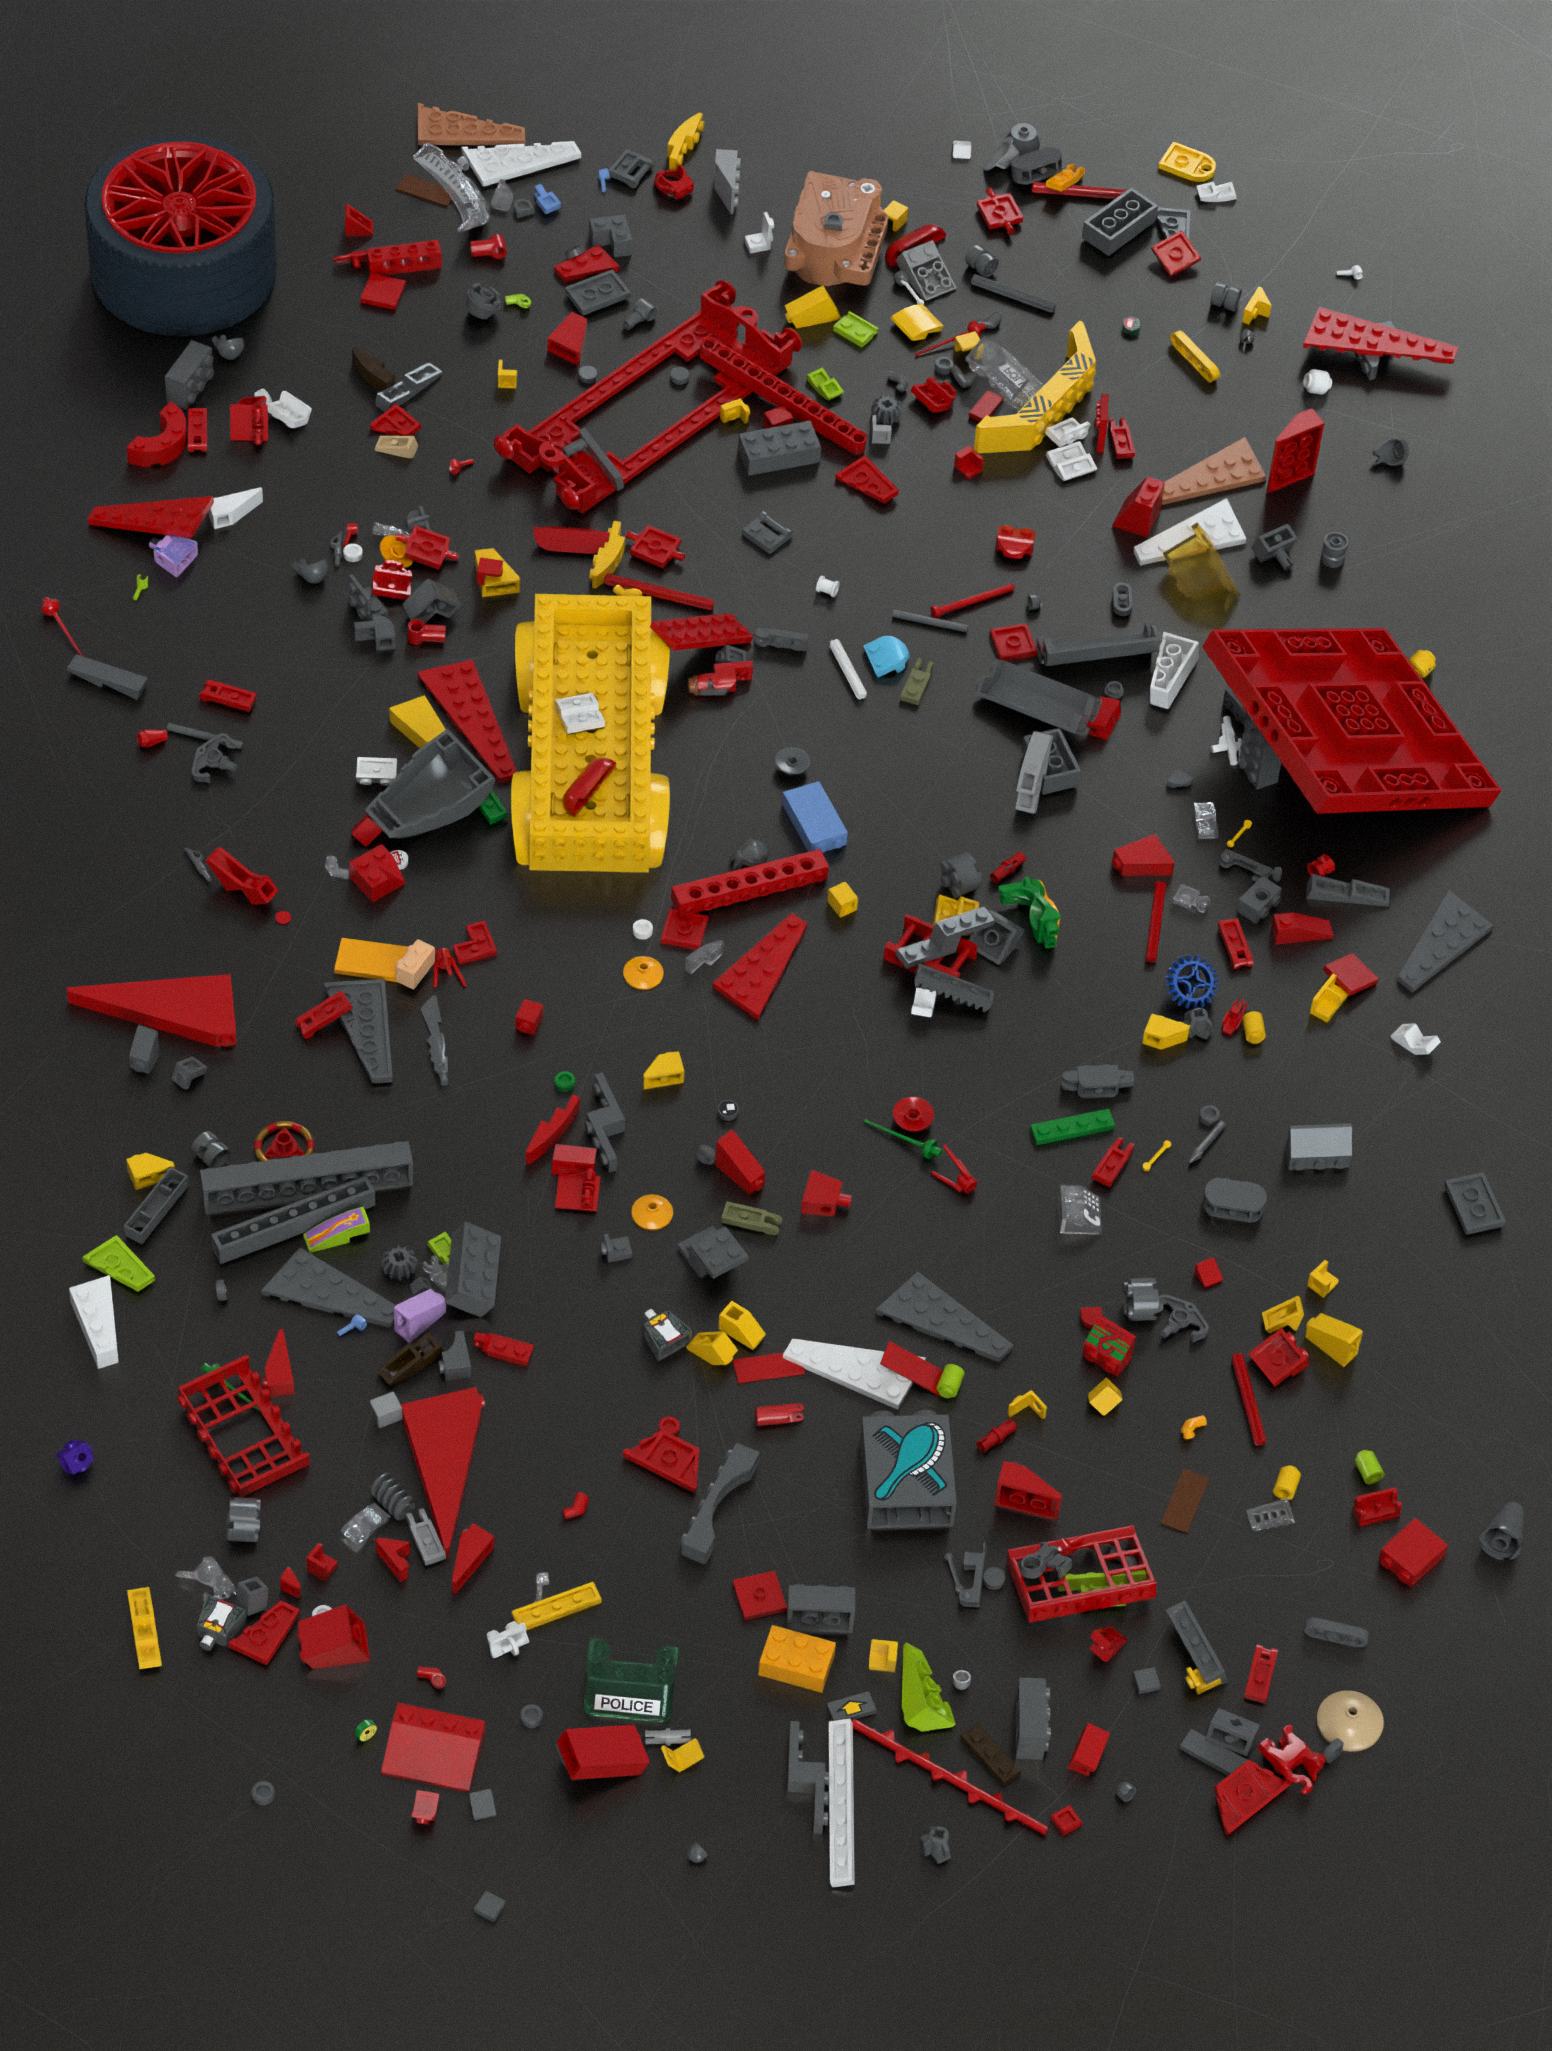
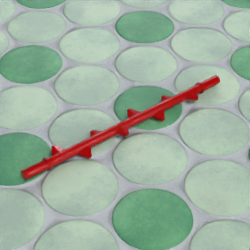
[852,1719,1049,1835]

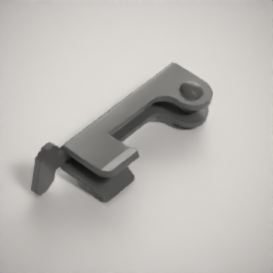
[1220,849,1282,882]
[959,1542,987,1607]

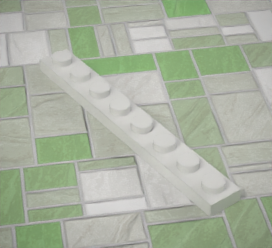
[829,1719,855,1887]

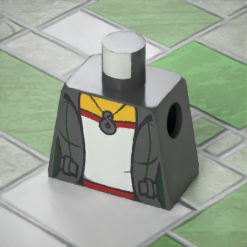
[643,1309,692,1361]
[197,1595,247,1651]

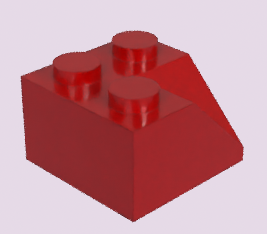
[349,844,405,903]

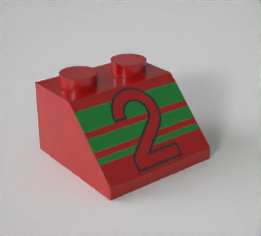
[1082,1315,1136,1377]

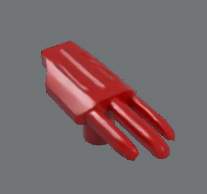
[332,250,367,269]
[1222,999,1248,1036]

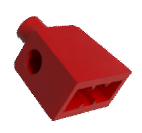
[801,1170,852,1216]

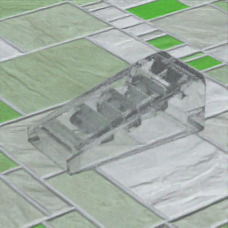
[1246,1498,1295,1531]

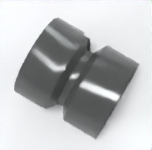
[965,244,999,278]
[1210,281,1242,311]
[1321,532,1348,568]
[191,1131,231,1168]

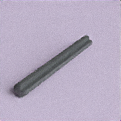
[971,274,1056,313]

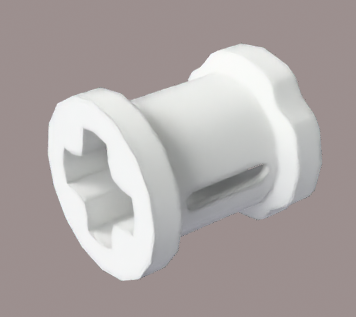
[816,575,840,598]

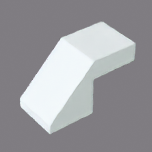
[911,985,937,1017]
[1391,1023,1440,1055]

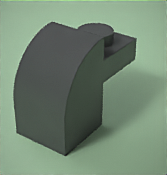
[354,615,396,651]

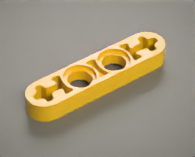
[1170,330,1220,383]

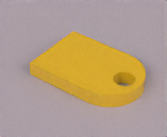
[1158,141,1216,182]

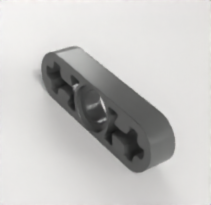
[1304,1617,1369,1647]

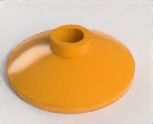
[380,535,413,568]
[623,956,664,990]
[631,1194,673,1230]

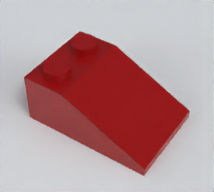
[994,1461,1062,1521]

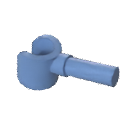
[598,168,610,192]
[337,1315,367,1336]

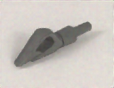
[330,531,343,567]
[184,848,212,882]

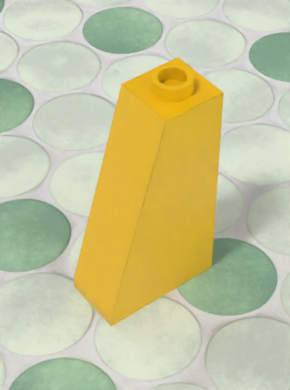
[389,695,446,748]

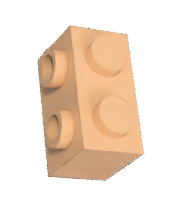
[395,939,435,990]

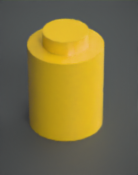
[1242,1011,1266,1044]
[1273,1465,1301,1500]

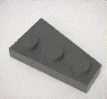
[1156,207,1191,240]

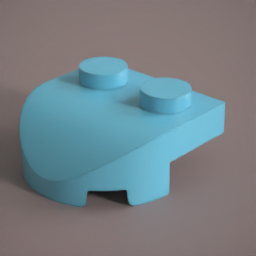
[863,636,910,677]

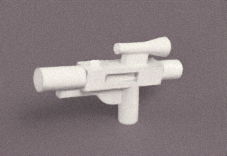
[1211,716,1242,766]

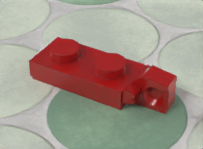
[473,1332,534,1366]

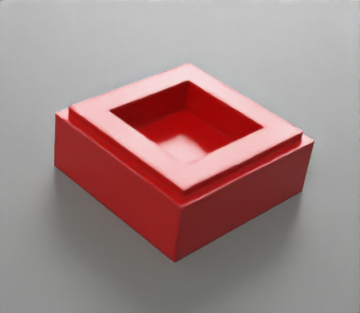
[1050,1805,1082,1836]

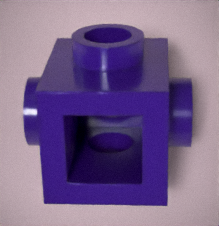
[55,1440,94,1474]

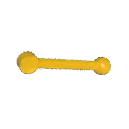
[1227,820,1252,848]
[1142,1140,1171,1171]

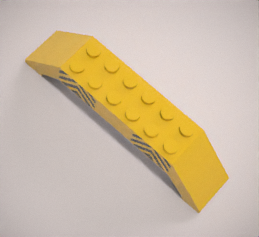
[974,321,1096,453]

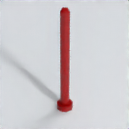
[930,584,1015,618]

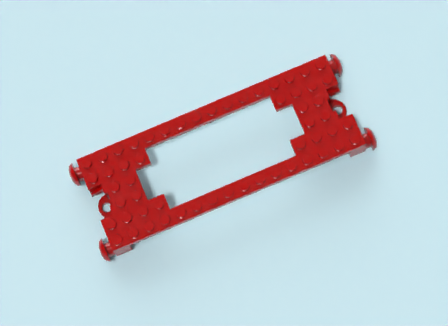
[493,280,803,514]

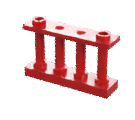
[883,914,978,978]

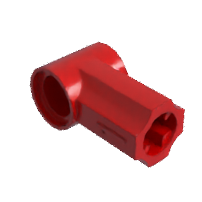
[470,234,507,259]
[407,619,446,645]

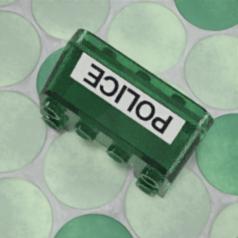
[583,1638,679,1723]

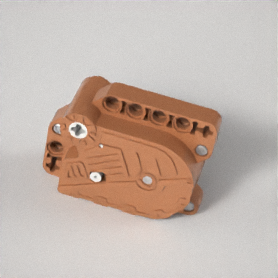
[784,171,888,286]

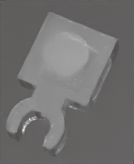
[1173,884,1211,913]
[423,1255,449,1292]

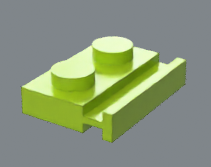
[833,311,879,347]

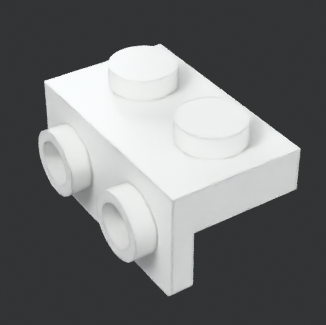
[267,391,312,428]
[1045,417,1090,447]
[356,757,397,786]

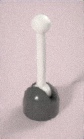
[893,270,924,305]

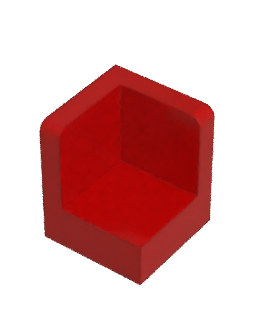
[954,445,984,479]
[477,557,503,585]
[352,814,382,846]
[306,1543,338,1582]

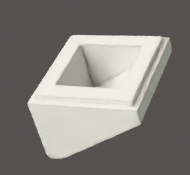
[953,141,971,159]

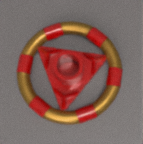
[254,1121,315,1162]

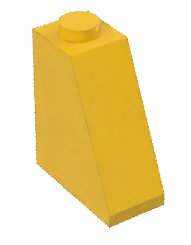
[785,285,841,328]
[475,548,520,597]
[1305,1313,1363,1367]

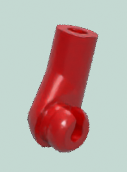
[562,1492,589,1520]
[417,1666,446,1689]

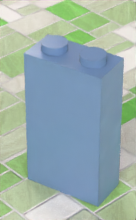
[782,781,848,853]

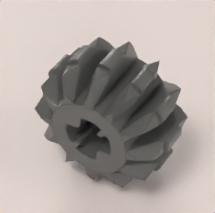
[871,395,902,425]
[381,1244,417,1281]

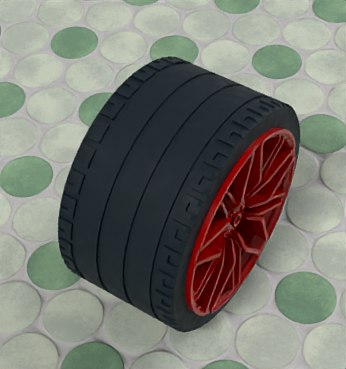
[84,135,277,336]

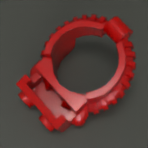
[654,165,694,200]

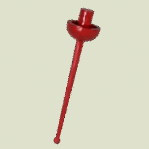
[915,320,986,357]
[41,597,84,657]

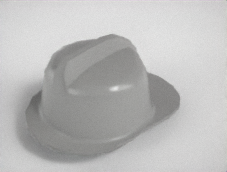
[984,137,1019,171]

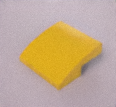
[890,304,944,341]
[933,894,979,936]

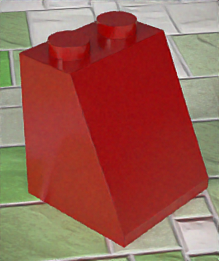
[1112,476,1165,538]
[297,1604,371,1669]

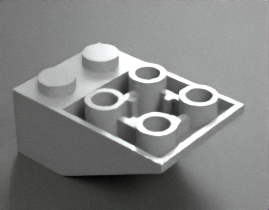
[714,149,741,214]
[896,240,956,301]

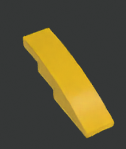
[127,1587,162,1669]

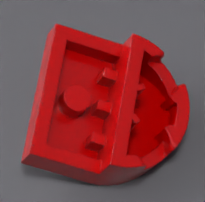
[910,377,956,413]
[995,525,1036,559]
[371,560,412,600]

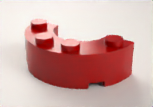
[127,401,187,467]

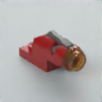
[688,661,753,696]

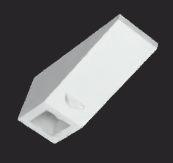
[208,487,263,529]

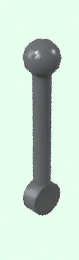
[944,1553,964,1594]

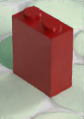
[1378,1518,1448,1587]

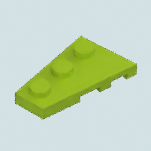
[82,1235,155,1291]

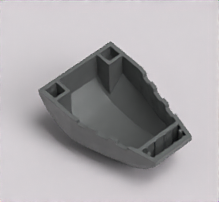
[365,728,495,839]

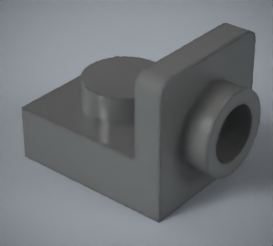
[715,645,746,664]
[171,1056,207,1090]
[600,1234,633,1262]

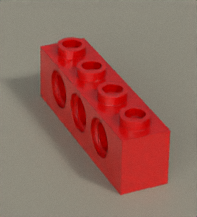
[366,240,442,276]

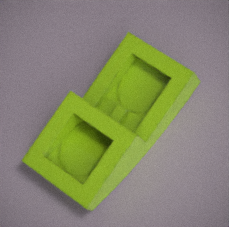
[806,367,844,401]
[427,1231,451,1269]

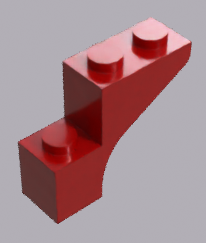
[205,847,279,905]

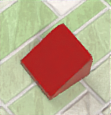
[1194,1257,1223,1288]
[280,1567,301,1599]

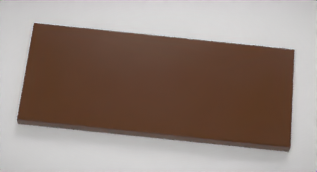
[396,174,456,207]
[1161,1469,1210,1534]

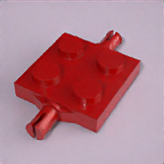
[976,187,1023,234]
[625,525,686,568]
[396,526,459,570]

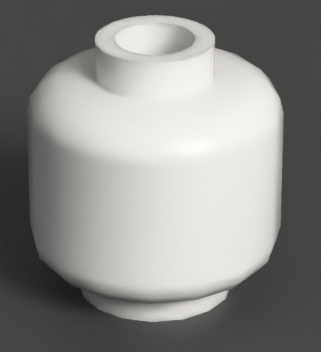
[1303,369,1332,395]

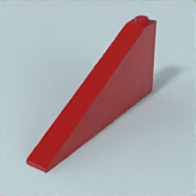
[67,974,237,1047]
[401,1387,485,1559]

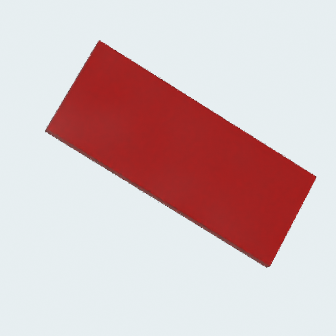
[880,1341,943,1396]
[733,1353,805,1384]

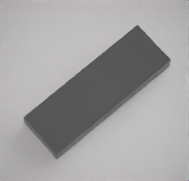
[1180,1729,1248,1776]

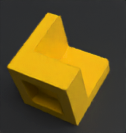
[884,200,909,232]
[954,332,983,358]
[498,360,517,389]
[828,882,858,918]
[1307,1260,1339,1298]
[1088,1377,1123,1416]
[869,1639,898,1672]

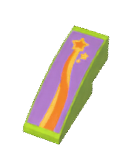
[303,1206,370,1253]

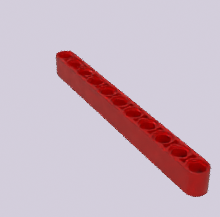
[699,337,867,455]

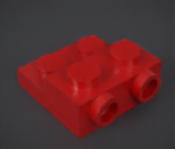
[1248,1328,1310,1387]

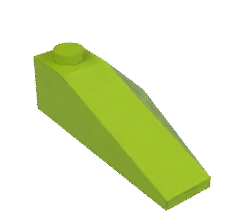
[902,1642,956,1731]

